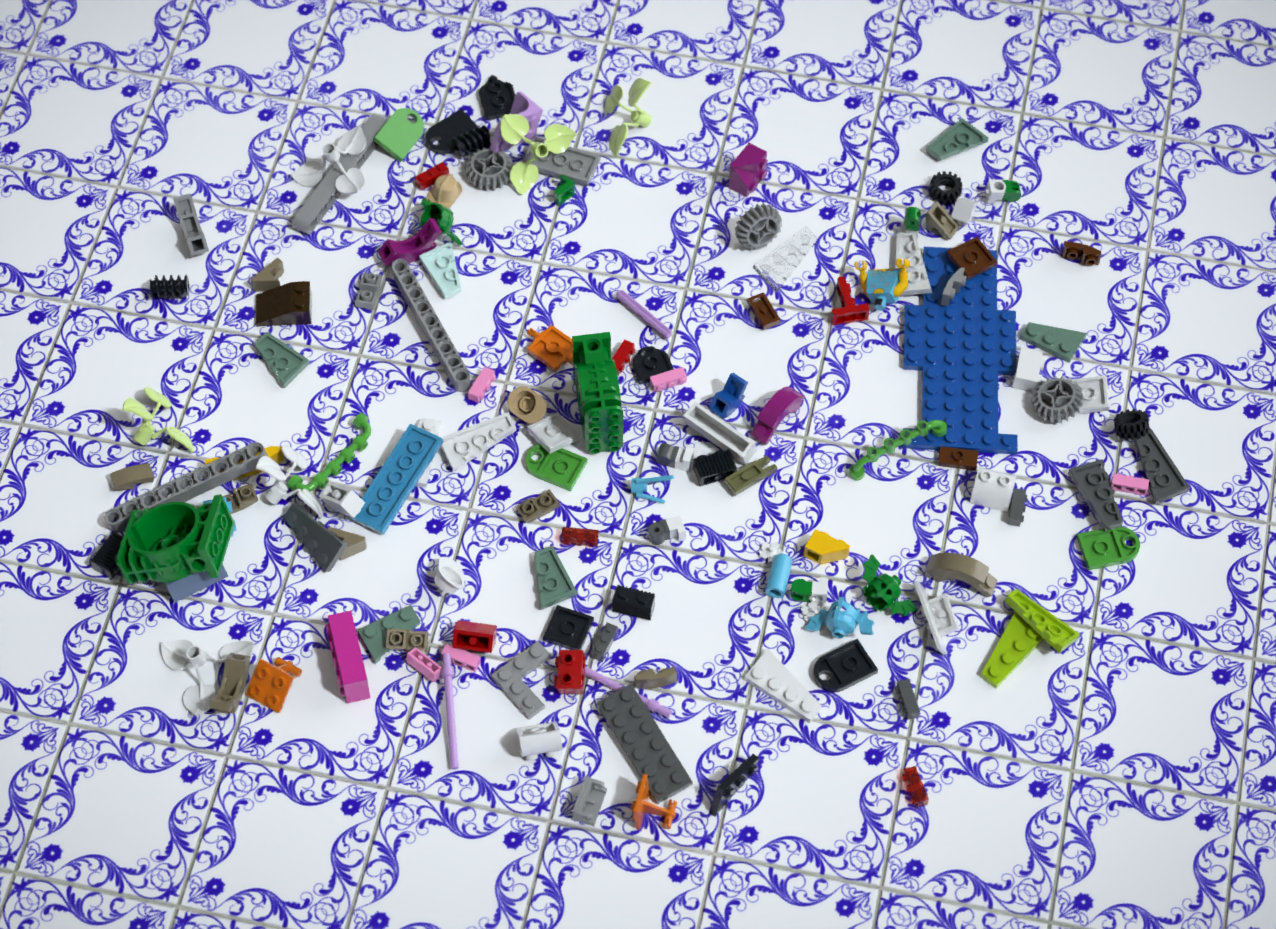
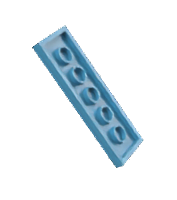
[350,424,444,535]

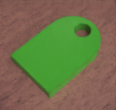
[373,108,424,162]
[526,444,588,492]
[1077,526,1140,571]

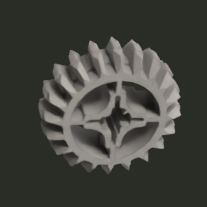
[465,146,513,191]
[734,203,783,250]
[1032,375,1084,424]

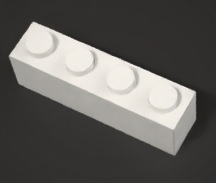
[683,401,757,465]

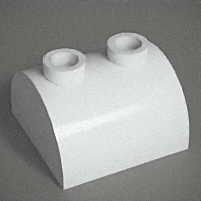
[970,467,1017,512]
[516,722,562,760]

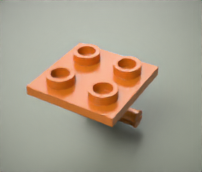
[245,657,302,713]
[631,774,677,830]

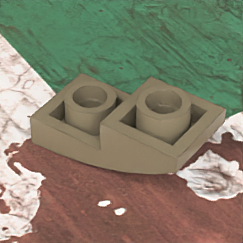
[109,463,154,490]
[222,484,258,514]
[516,489,561,523]
[386,628,429,652]
[634,666,677,689]

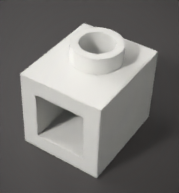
[951,196,978,225]

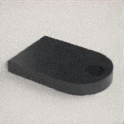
[426,109,479,155]
[813,639,878,693]

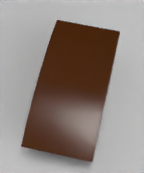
[1062,241,1102,266]

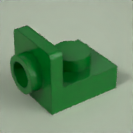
[554,174,575,206]

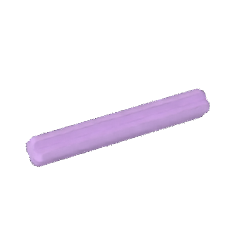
[616,290,672,340]

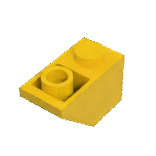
[803,529,850,565]

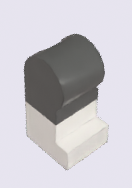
[656,443,694,472]
[648,515,686,545]

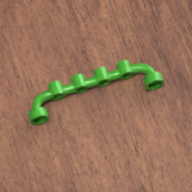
[287,413,372,491]
[849,420,947,481]

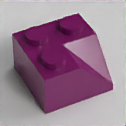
[729,143,768,198]

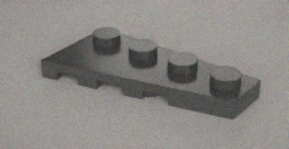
[1134,429,1190,505]
[1068,459,1123,532]
[283,503,348,572]

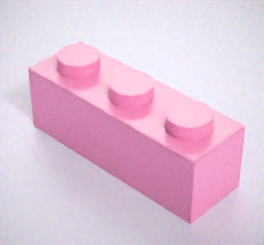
[468,366,496,403]
[650,367,687,392]
[1111,473,1149,496]
[441,644,481,673]
[406,647,443,682]

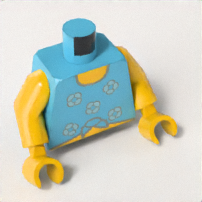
[854,258,910,311]

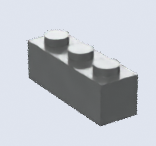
[1008,488,1028,527]
[591,622,618,662]
[895,679,920,720]

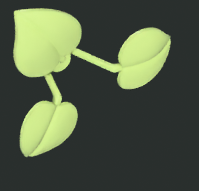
[604,78,652,156]
[500,114,577,194]
[122,386,194,453]

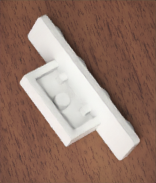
[914,581,960,655]

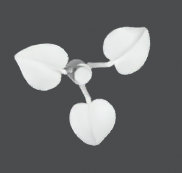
[291,125,366,194]
[256,445,323,519]
[161,639,254,715]

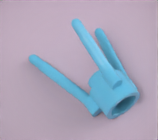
[631,475,674,504]

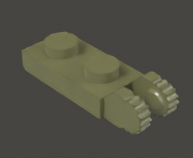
[724,456,778,496]

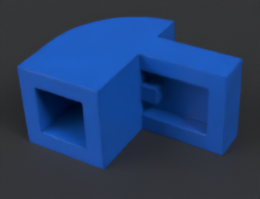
[709,372,748,419]

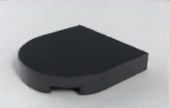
[633,346,674,385]

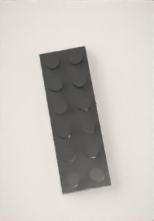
[596,683,693,805]

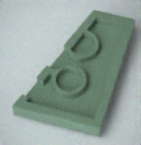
[926,118,989,161]
[1020,322,1087,363]
[254,331,310,388]
[535,545,577,610]
[357,605,420,664]

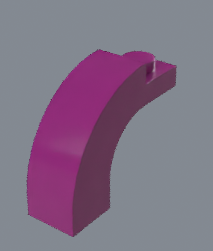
[377,218,442,266]
[750,386,805,445]

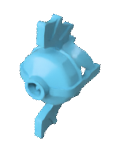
[805,597,874,638]

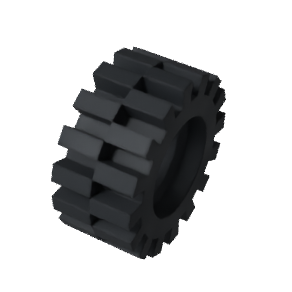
[929,171,963,205]
[1114,409,1150,440]

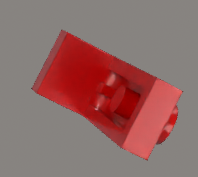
[831,276,870,326]

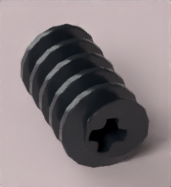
[451,125,491,158]
[150,274,190,299]

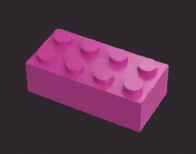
[325,611,371,704]

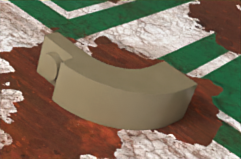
[925,553,997,598]
[210,653,251,713]

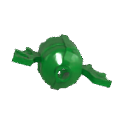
[419,198,463,246]
[861,554,917,617]

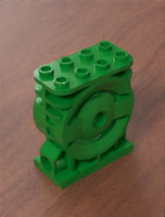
[572,332,623,454]
[115,494,235,584]

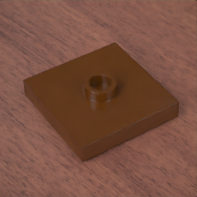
[946,237,998,280]

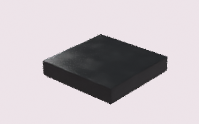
[543,605,594,650]

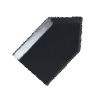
[478,75,515,120]

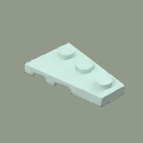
[419,241,461,298]

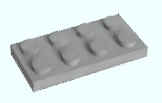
[522,137,601,186]

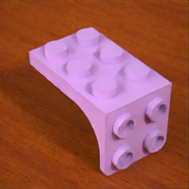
[490,91,543,153]

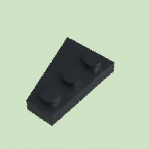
[709,754,759,817]

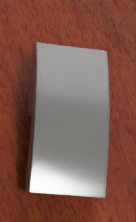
[941,267,967,306]
[355,272,382,309]

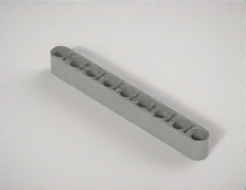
[292,114,388,234]
[392,259,471,392]
[104,442,268,533]

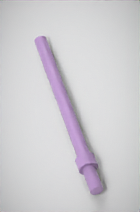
[442,653,459,770]
[585,666,673,718]

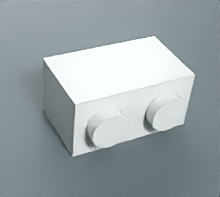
[1012,347,1045,392]
[319,481,365,518]

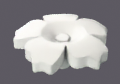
[759,542,783,563]
[801,601,825,622]

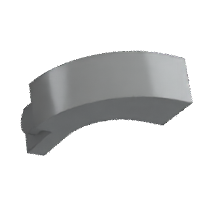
[173,193,209,256]

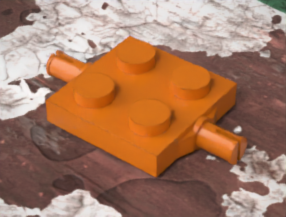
[527,325,573,372]

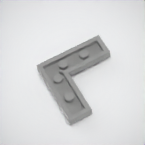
[491,641,551,720]

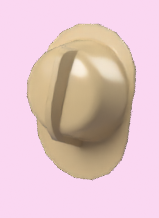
[426,173,462,208]
[508,386,547,424]

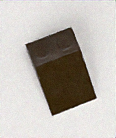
[256,281,312,327]

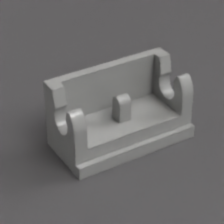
[572,776,607,826]

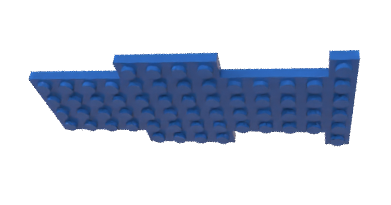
[902,246,1018,455]

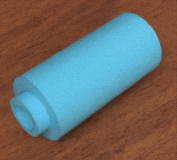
[765,553,792,598]

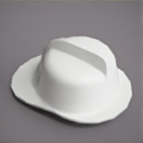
[434,557,465,596]

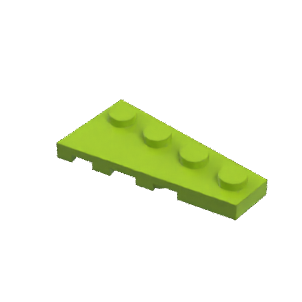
[1004,589,1080,653]
[981,612,1044,689]

